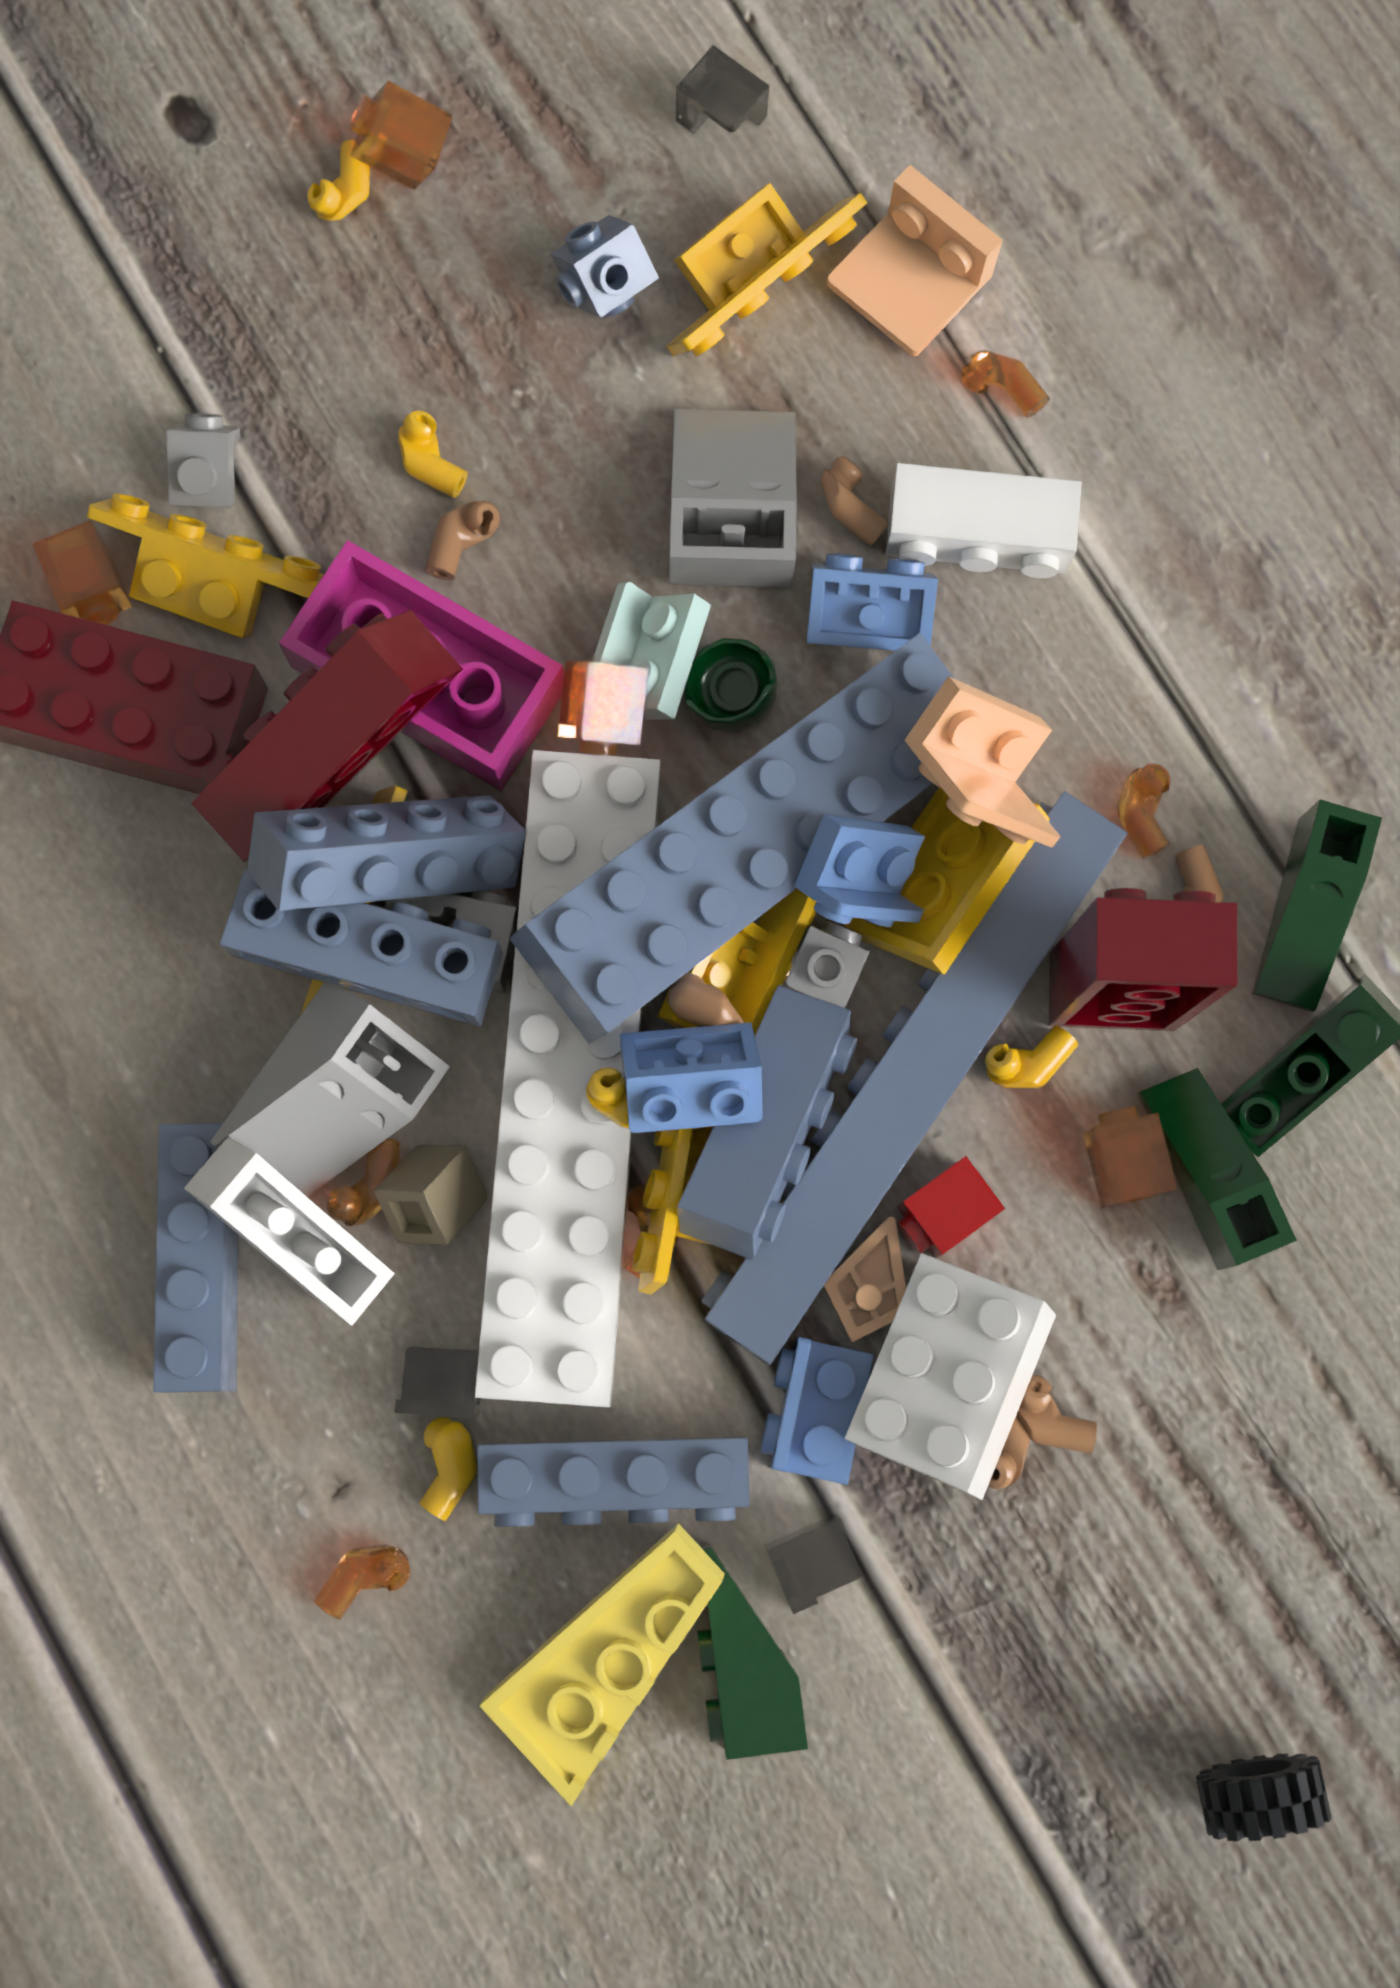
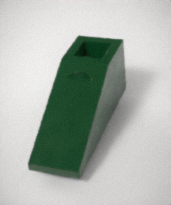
[1252,799,1382,1012]
[1221,974,1400,1158]
[1138,1068,1297,1270]
[697,1544,808,1760]

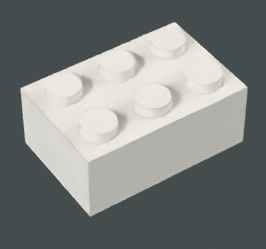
[844,1253,1056,1500]

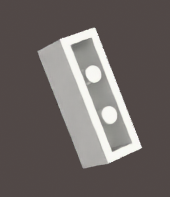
[885,463,1082,578]
[184,1136,395,1326]

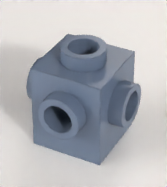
[550,215,659,318]

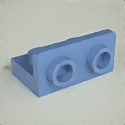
[806,553,938,651]
[794,815,925,927]
[620,1022,763,1133]
[760,1337,874,1485]

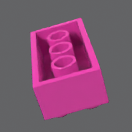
[279,540,566,791]

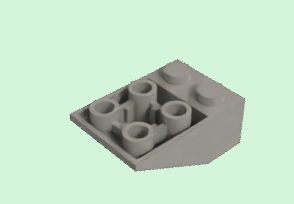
[669,409,797,588]
[210,979,450,1197]

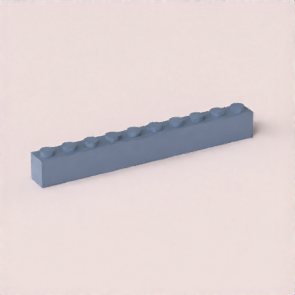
[701,791,1128,1366]

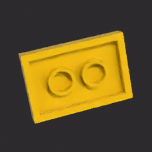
[844,787,1050,975]

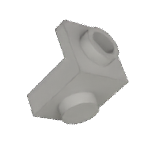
[166,413,240,508]
[786,921,870,1008]

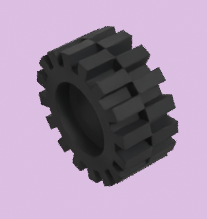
[1196,1754,1332,1841]

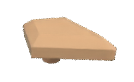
[823,1216,906,1343]

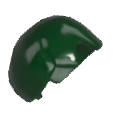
[685,638,778,733]

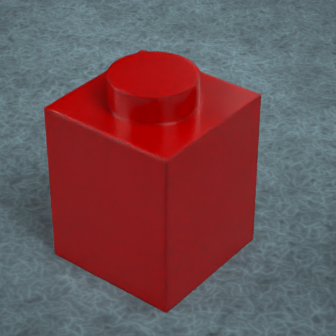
[897,1156,1005,1258]

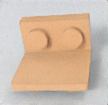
[827,165,1003,356]
[904,676,1061,848]

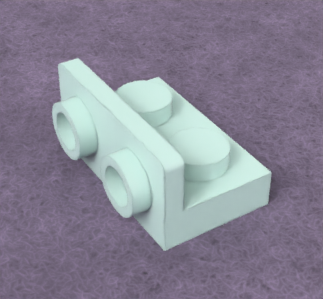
[583,582,711,720]

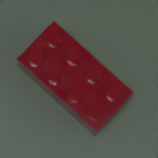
[0,600,268,794]
[191,610,463,862]
[1049,888,1238,1031]

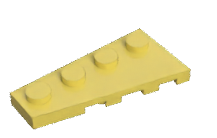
[479,1523,725,1806]

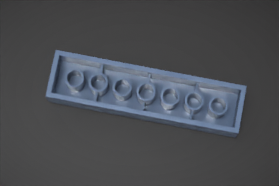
[509,633,954,1044]

